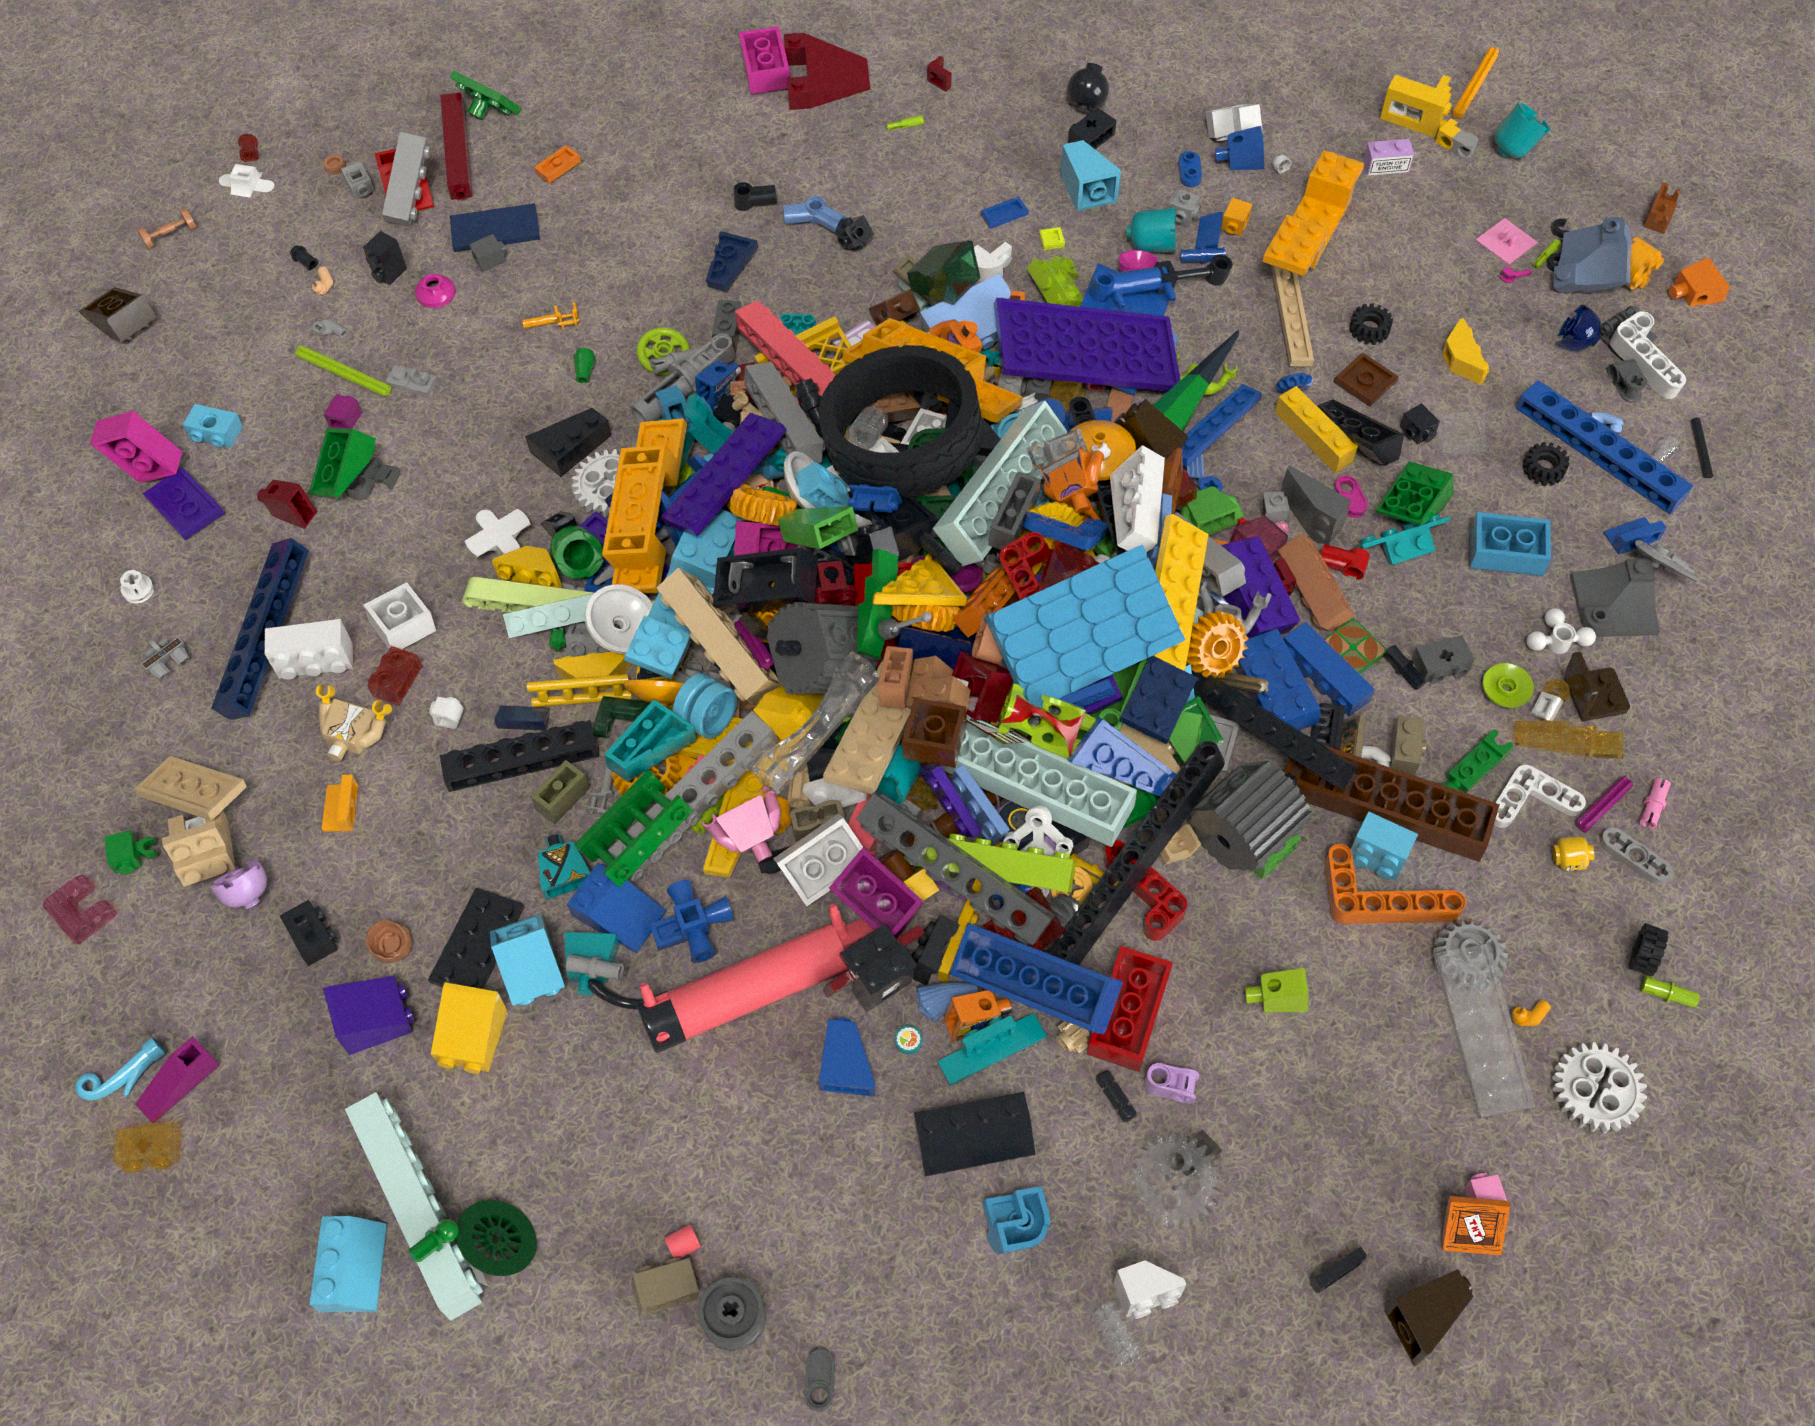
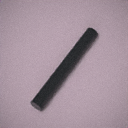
[1691,417,1714,478]

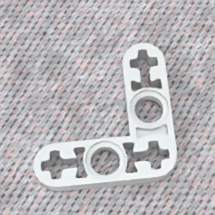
[1494,765,1586,828]

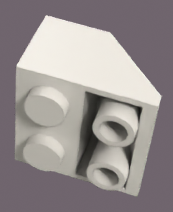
[1113,1260,1186,1319]

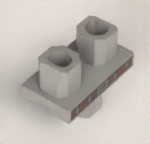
[141,637,190,682]

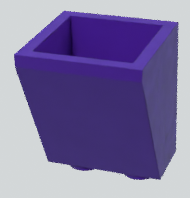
[323,976,415,1055]

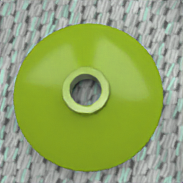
[1482,663,1534,708]

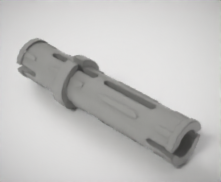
[650,345,704,374]

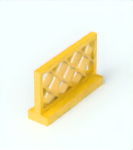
[754,316,851,396]

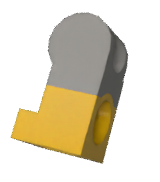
[1435,118,1478,158]

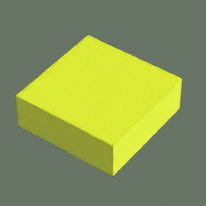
[1039,227,1065,250]

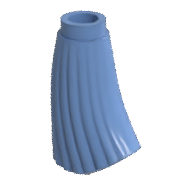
[916,982,978,1023]

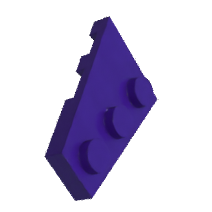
[918,764,982,838]

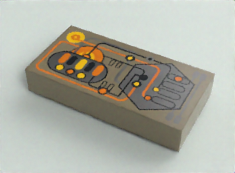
[1339,714,1367,757]

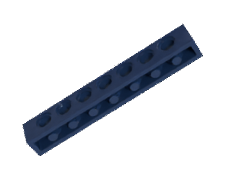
[211,538,309,720]

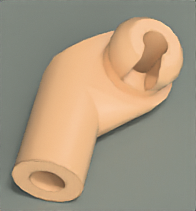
[312,267,334,295]

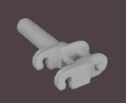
[585,762,621,817]

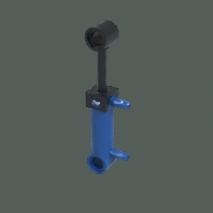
[1089,254,1233,308]

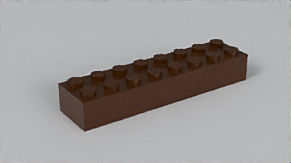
[1284,745,1500,862]

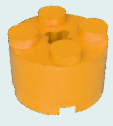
[1626,237,1664,290]

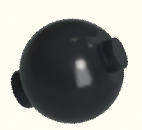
[1067,63,1109,113]

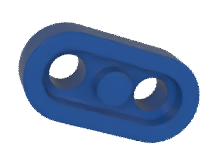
[1178,151,1202,187]

